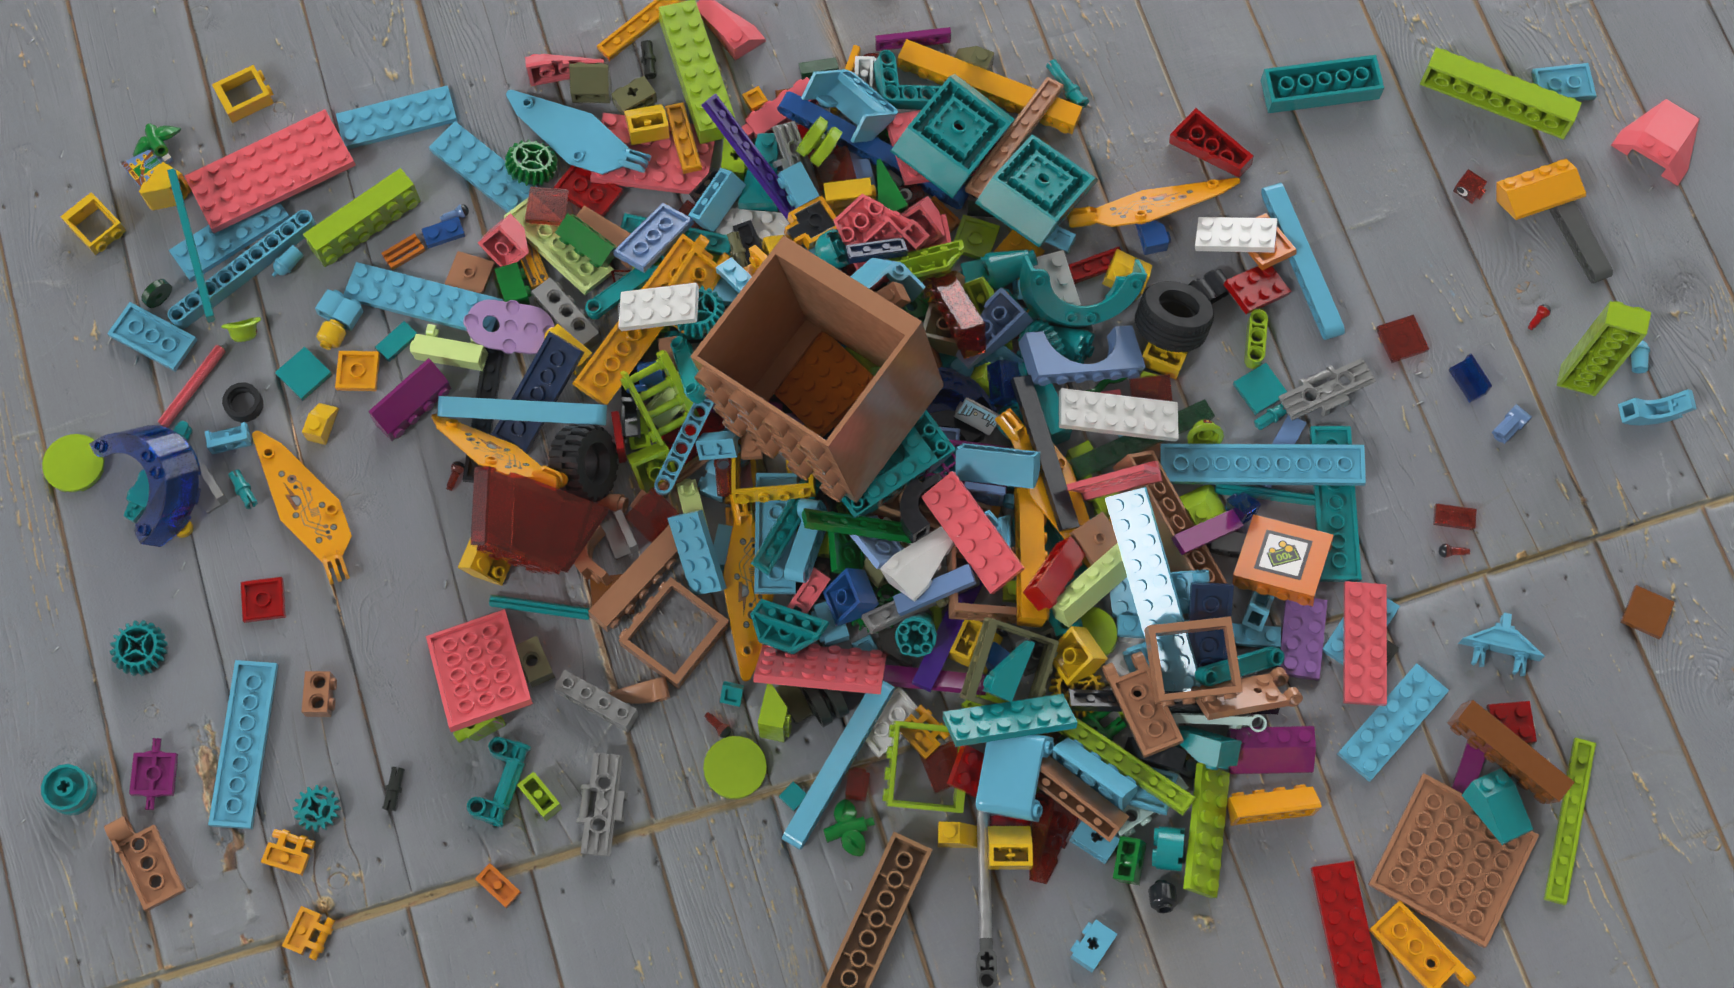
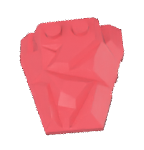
[833,194,930,291]

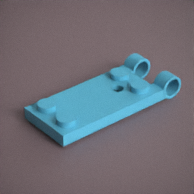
[1110,570,1210,617]

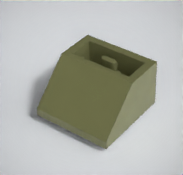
[569,62,612,103]

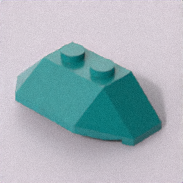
[750,599,829,654]

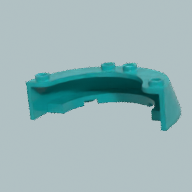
[1020,255,1147,329]

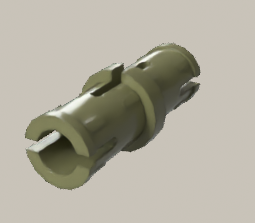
[727,231,748,268]

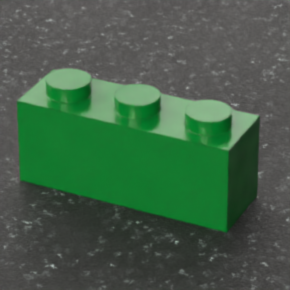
[555,213,617,268]

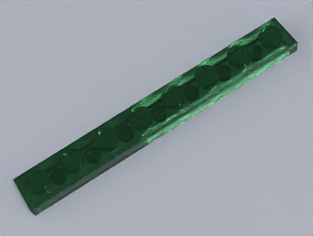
[1069,399,1215,480]

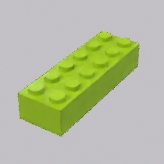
[303,168,421,267]

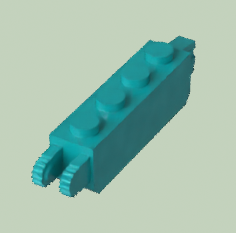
[123,421,193,523]

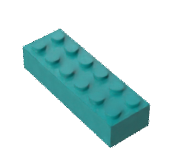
[1260,55,1384,113]

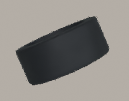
[222,382,263,423]

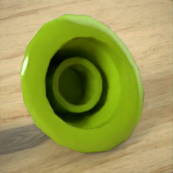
[221,317,261,342]
[1187,419,1224,444]

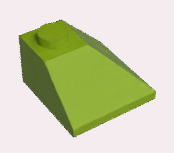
[1179,484,1227,526]

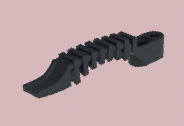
[617,303,641,439]

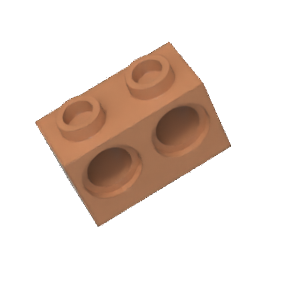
[301,671,337,717]

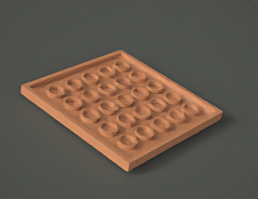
[1368,773,1539,948]

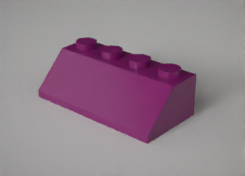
[368,358,452,441]
[1226,726,1316,774]

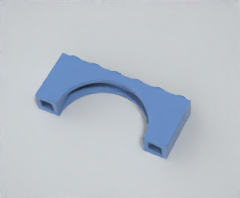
[1018,325,1146,386]

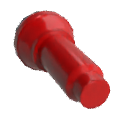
[1528,304,1551,330]

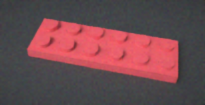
[921,471,1025,594]
[1343,581,1387,706]

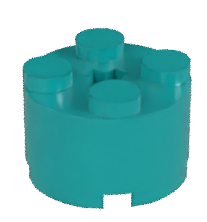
[1152,826,1185,871]

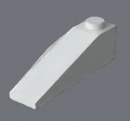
[880,526,954,602]

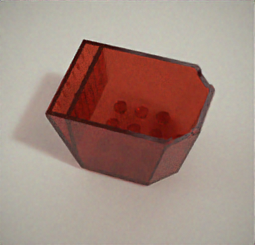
[471,466,609,575]

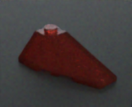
[1029,793,1079,884]

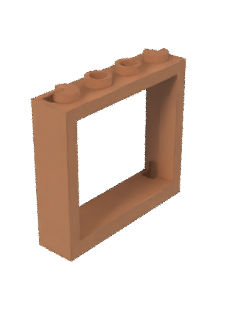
[946,544,1017,624]
[619,577,730,689]
[1144,617,1243,707]

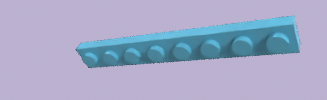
[1117,615,1281,648]

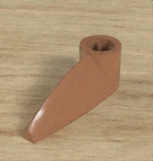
[608,677,670,704]

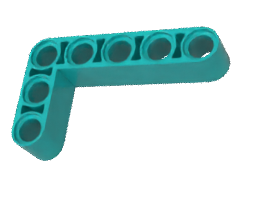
[874,50,941,110]

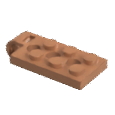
[104,816,186,912]

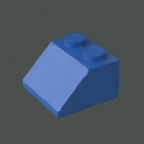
[822,568,879,626]

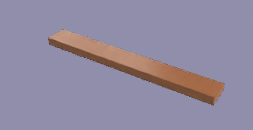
[965,77,1064,198]

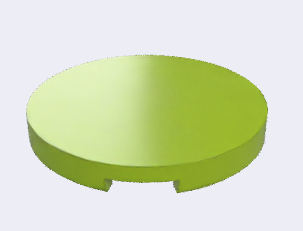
[42,434,105,493]
[1056,607,1118,657]
[703,736,767,800]

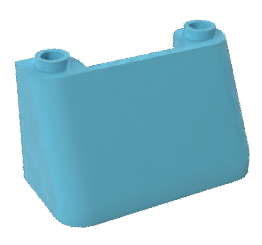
[976,734,1054,822]

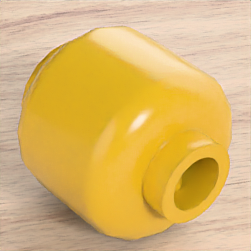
[316,319,346,350]

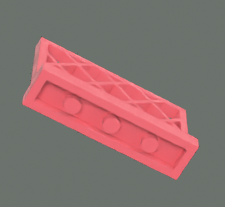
[1067,461,1162,501]

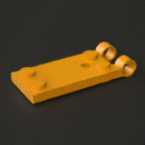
[667,234,731,333]
[1369,900,1476,988]

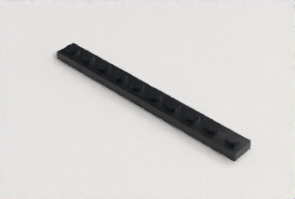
[1068,689,1280,715]

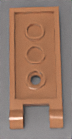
[1102,651,1184,758]
[1191,667,1303,720]

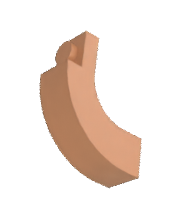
[570,515,613,586]

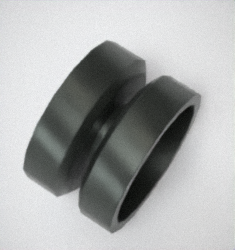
[802,687,849,727]

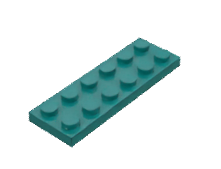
[942,694,1078,747]

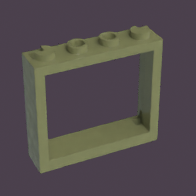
[959,617,1059,706]

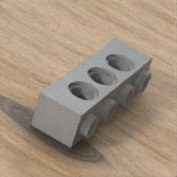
[531,278,601,349]
[554,670,639,733]

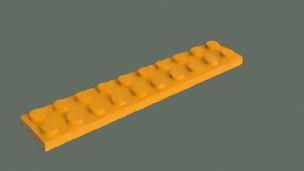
[572,233,714,405]

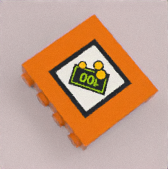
[1233,514,1333,606]

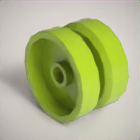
[796,116,843,167]

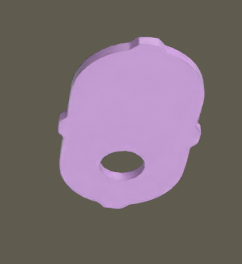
[463,300,554,354]

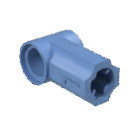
[1492,404,1532,444]

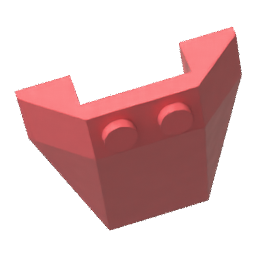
[1611,99,1699,186]

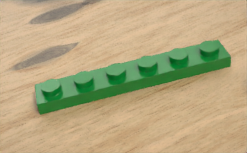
[801,508,912,543]

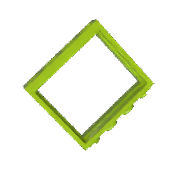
[882,720,970,813]

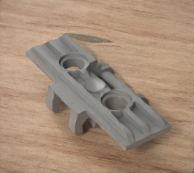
[772,121,822,196]
[1278,358,1376,421]
[576,753,628,857]

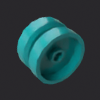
[41,764,97,816]

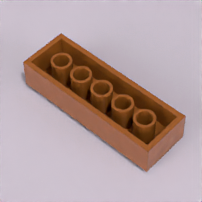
[1447,700,1575,804]

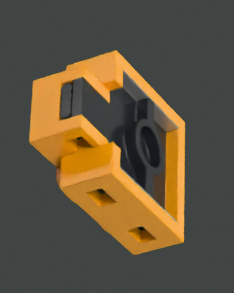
[784,195,839,250]

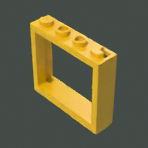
[731,425,816,504]

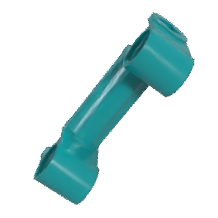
[466,737,531,828]

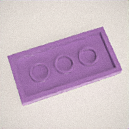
[1278,598,1328,681]

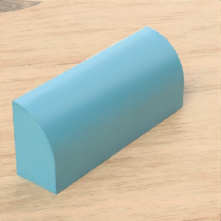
[955,443,1040,489]

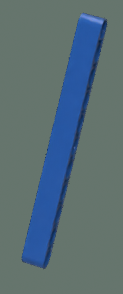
[777,91,969,209]

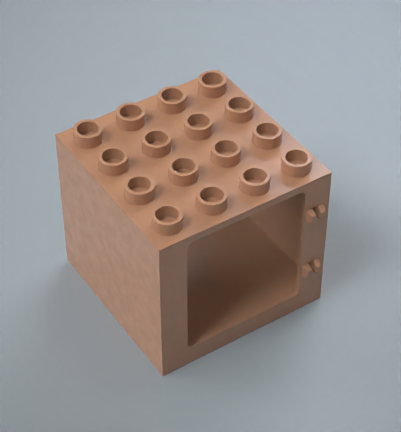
[690,235,944,503]

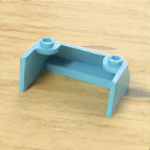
[801,69,898,143]
[850,258,926,302]

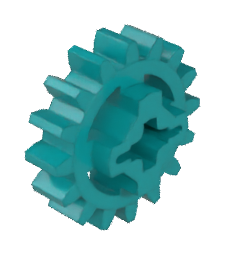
[293,785,341,832]

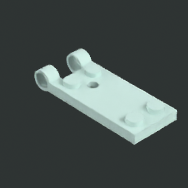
[1171,713,1267,732]

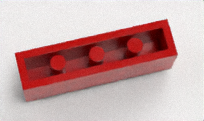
[1023,536,1086,611]

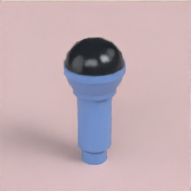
[440,204,469,222]

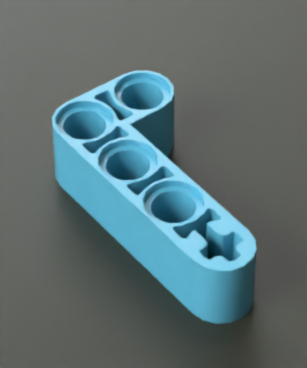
[784,498,828,583]

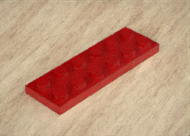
[1310,860,1382,988]

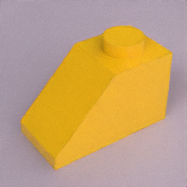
[302,403,339,445]
[937,821,977,848]

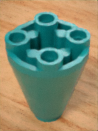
[981,250,1038,291]
[1049,325,1095,364]
[895,612,937,657]

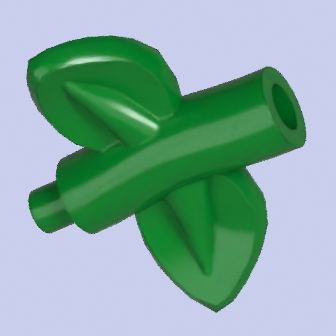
[133,123,181,157]
[823,799,875,857]

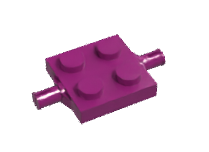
[129,738,178,810]

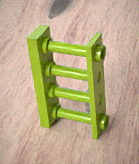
[620,350,700,446]

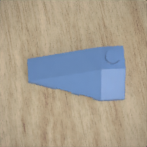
[956,287,1033,369]

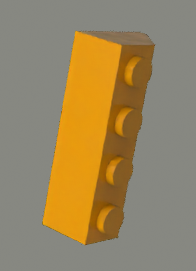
[1496,159,1586,220]
[1227,784,1322,826]

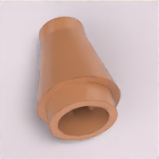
[597,494,629,513]

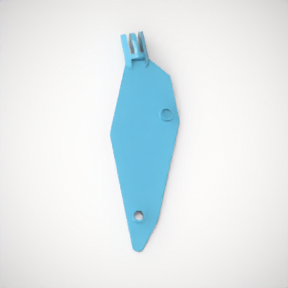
[506,90,652,175]

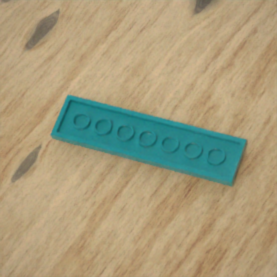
[1309,426,1362,582]

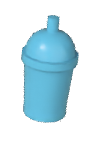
[272,244,304,277]
[1630,341,1650,373]

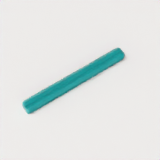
[1215,484,1315,506]
[489,595,590,620]

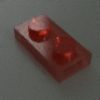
[1433,503,1477,530]

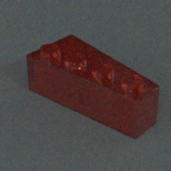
[930,273,986,359]

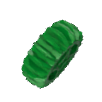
[505,139,558,187]

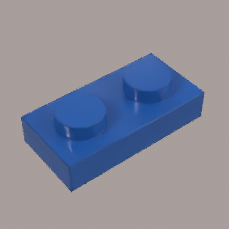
[421,217,465,249]

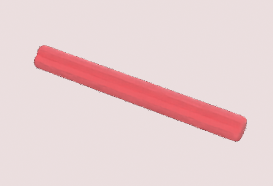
[158,345,225,428]

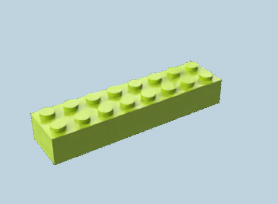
[659,0,736,144]
[1420,47,1582,139]
[1556,301,1651,396]

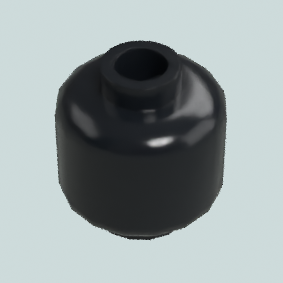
[1148,880,1178,914]

